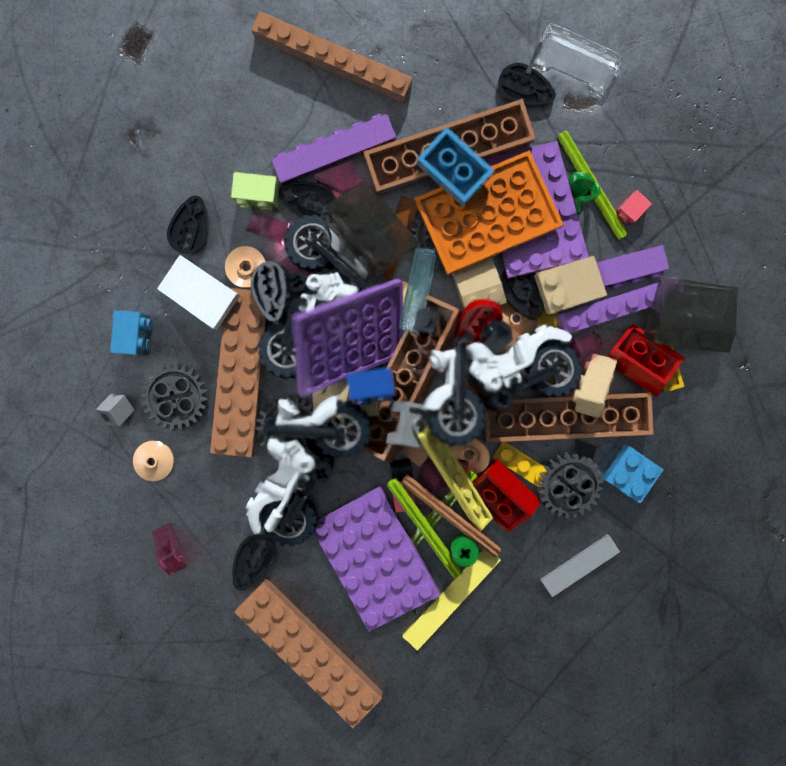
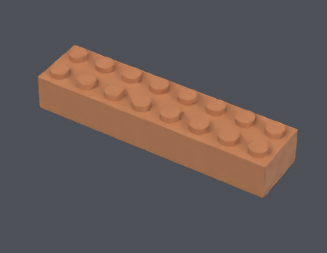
[364,99,536,196]
[210,288,271,457]
[350,293,462,463]
[482,393,653,442]
[234,578,382,728]

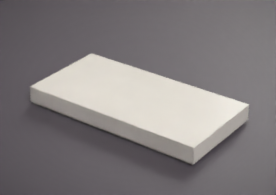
[157,255,240,330]

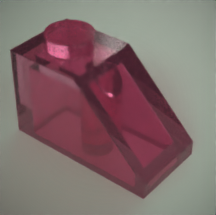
[314,161,362,196]
[246,212,290,246]
[568,331,602,358]
[420,459,469,493]
[152,523,187,575]

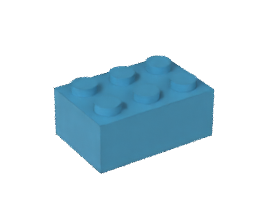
[417,127,494,207]

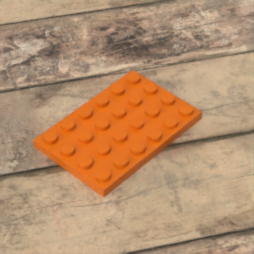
[414,150,564,276]

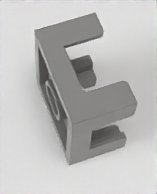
[386,401,428,449]

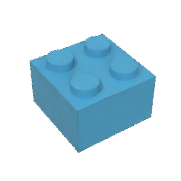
[110,310,152,356]
[601,445,664,504]

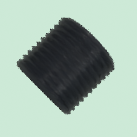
[390,458,413,482]

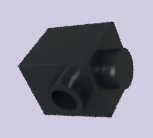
[413,307,445,338]
[480,318,513,355]

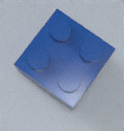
[347,368,397,405]

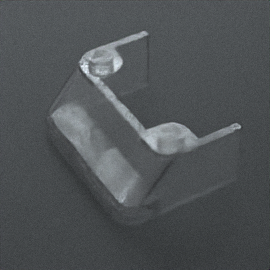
[526,23,623,106]

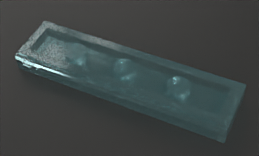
[399,248,437,332]

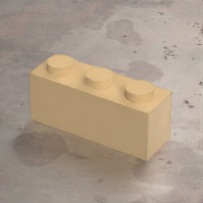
[573,354,618,418]

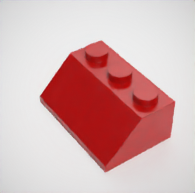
[608,323,685,397]
[472,459,541,533]

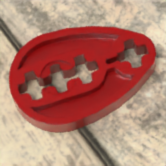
[457,299,503,347]

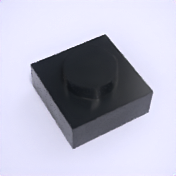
[570,439,597,460]

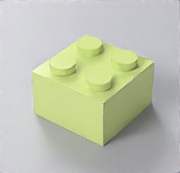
[231,172,281,212]

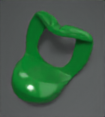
[568,172,600,215]

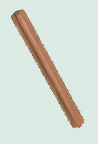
[401,475,501,557]

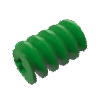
[450,534,479,567]

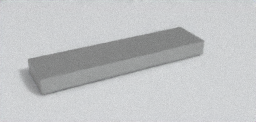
[540,534,620,597]

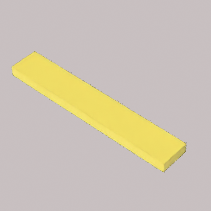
[417,426,493,532]
[402,548,501,651]

